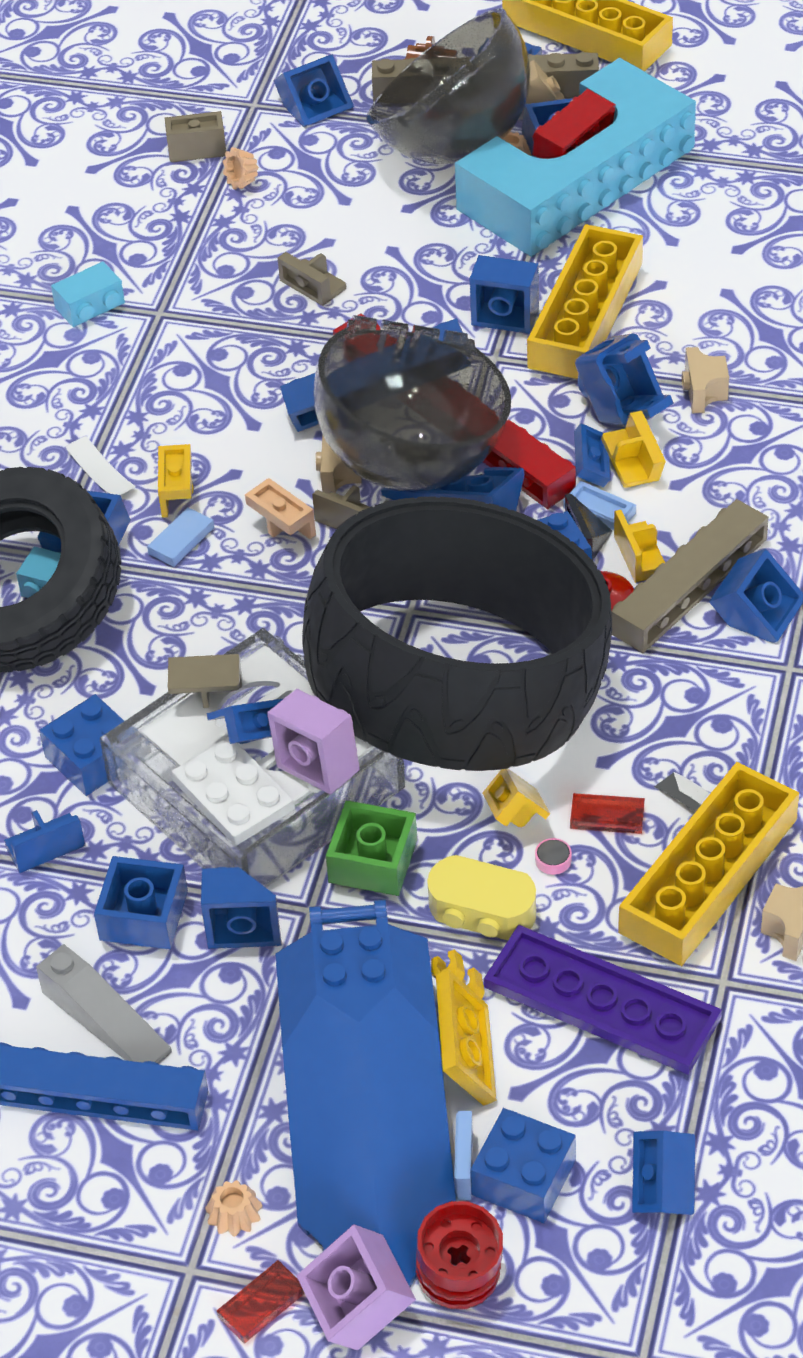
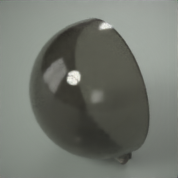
[366,8,530,164]
[313,315,511,492]

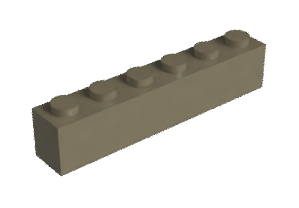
[611,499,769,653]

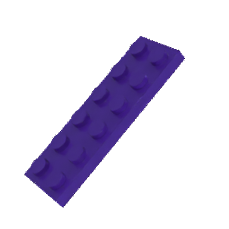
[483,925,722,1075]

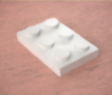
[171,737,295,846]

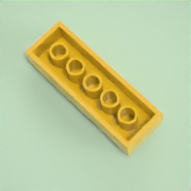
[502,0,673,72]
[527,224,643,379]
[618,762,799,967]

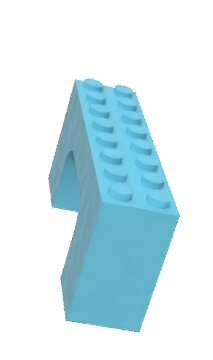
[455,57,696,257]

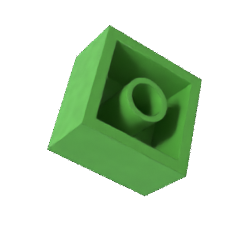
[326,800,418,896]

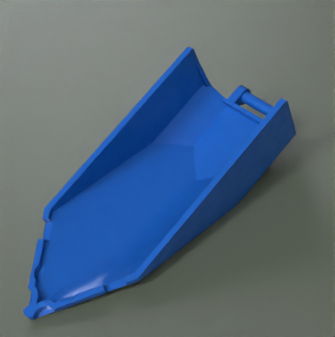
[275,899,456,1287]

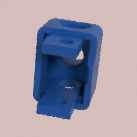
[575,333,674,426]

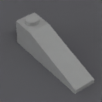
[36,944,172,1064]

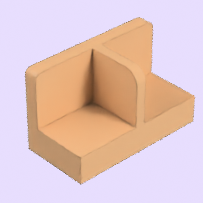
[245,478,316,539]

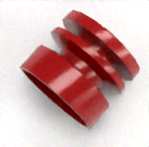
[416,1201,503,1309]

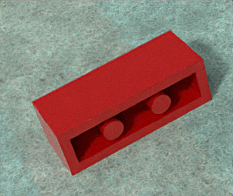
[532,89,616,159]

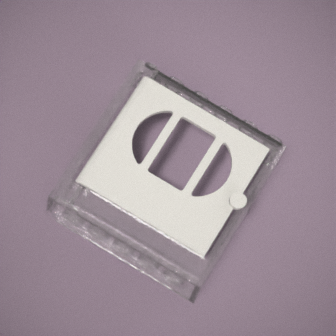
[100,628,405,888]

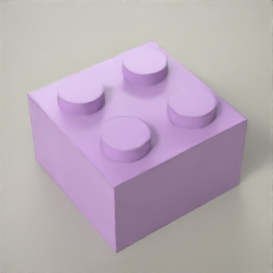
[267,689,360,795]
[296,1224,416,1351]

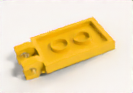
[431,949,497,1106]

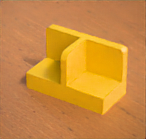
[601,411,666,488]
[158,444,194,518]
[614,509,665,583]
[482,768,551,827]

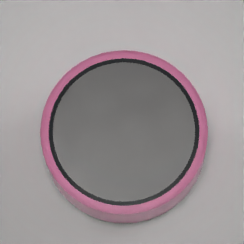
[535,838,572,875]

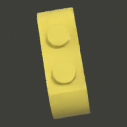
[427,855,536,940]

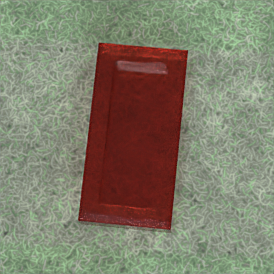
[570,793,645,834]
[216,1260,305,1344]

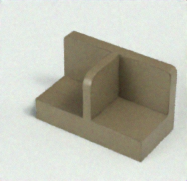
[164,111,226,162]
[277,252,346,306]
[312,485,370,529]
[167,654,242,708]

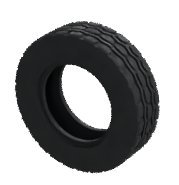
[0,467,122,672]

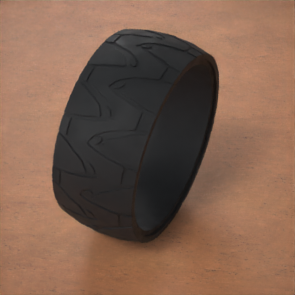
[302,496,612,771]

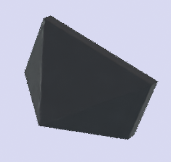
[565,494,613,560]

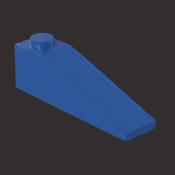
[381,467,525,511]

